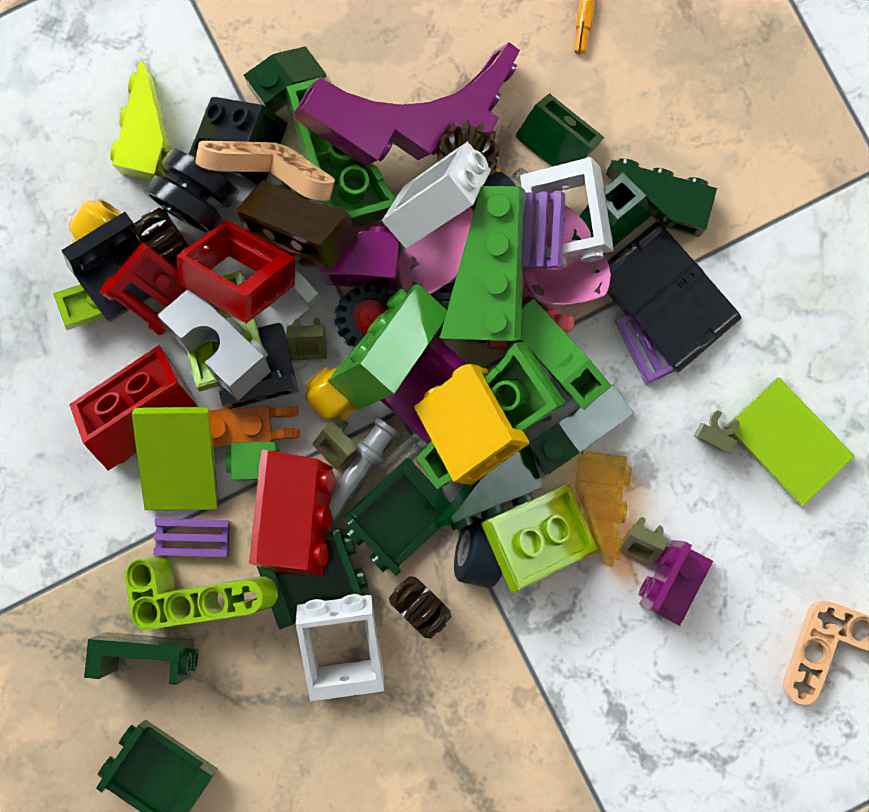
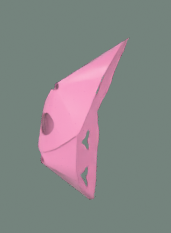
[399,176,474,295]
[523,202,611,312]

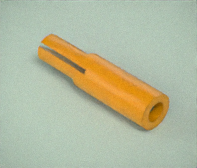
[574,0,595,54]

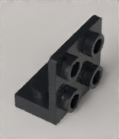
[189,97,288,187]
[61,212,151,322]
[219,323,299,409]

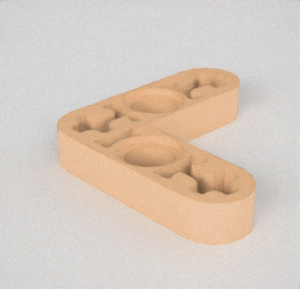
[195,141,335,201]
[783,601,869,705]

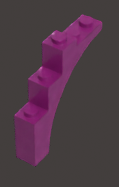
[292,42,520,167]

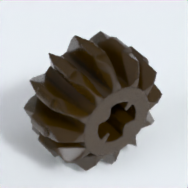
[437,118,500,173]
[134,208,189,267]
[389,576,452,639]

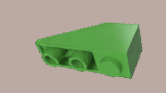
[521,298,612,410]

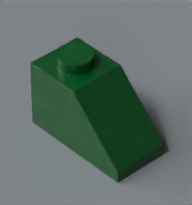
[243,46,327,113]

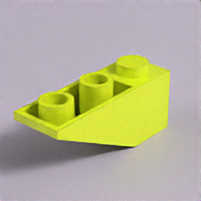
[110,61,170,181]

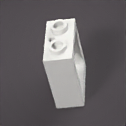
[382,141,491,249]
[520,157,614,270]
[296,594,384,701]

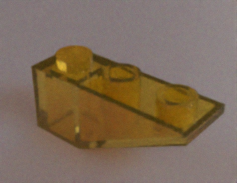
[575,450,632,567]

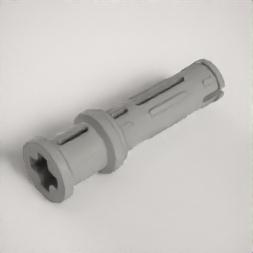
[329,417,403,522]

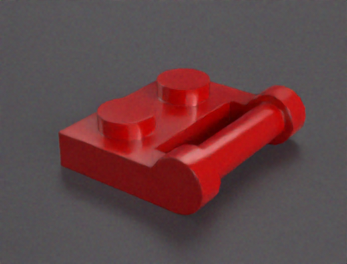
[100,242,187,335]

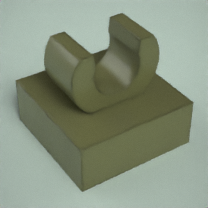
[287,318,327,361]
[694,410,739,454]
[312,421,362,470]
[618,517,668,567]

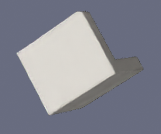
[270,268,321,326]

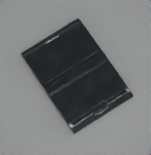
[594,221,742,373]

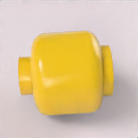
[69,199,121,243]
[305,366,357,421]

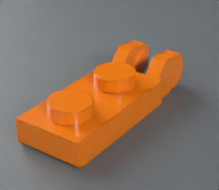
[210,406,300,447]

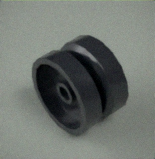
[143,147,239,233]

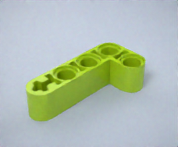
[125,556,278,630]

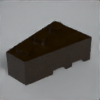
[236,180,358,270]

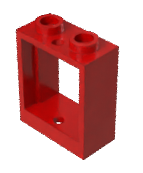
[177,220,296,324]

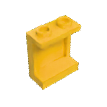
[414,363,530,485]

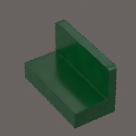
[516,93,604,167]

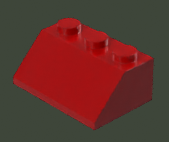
[69,344,199,471]
[249,450,335,576]

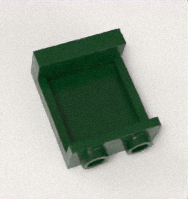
[343,457,450,576]
[257,528,369,630]
[84,632,198,685]
[96,720,218,812]

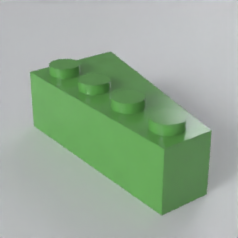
[286,77,396,228]
[440,186,526,341]
[416,342,567,489]

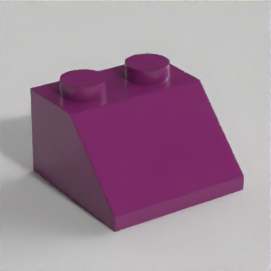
[320,226,401,290]

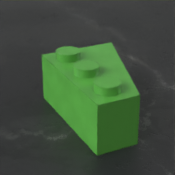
[327,283,447,410]

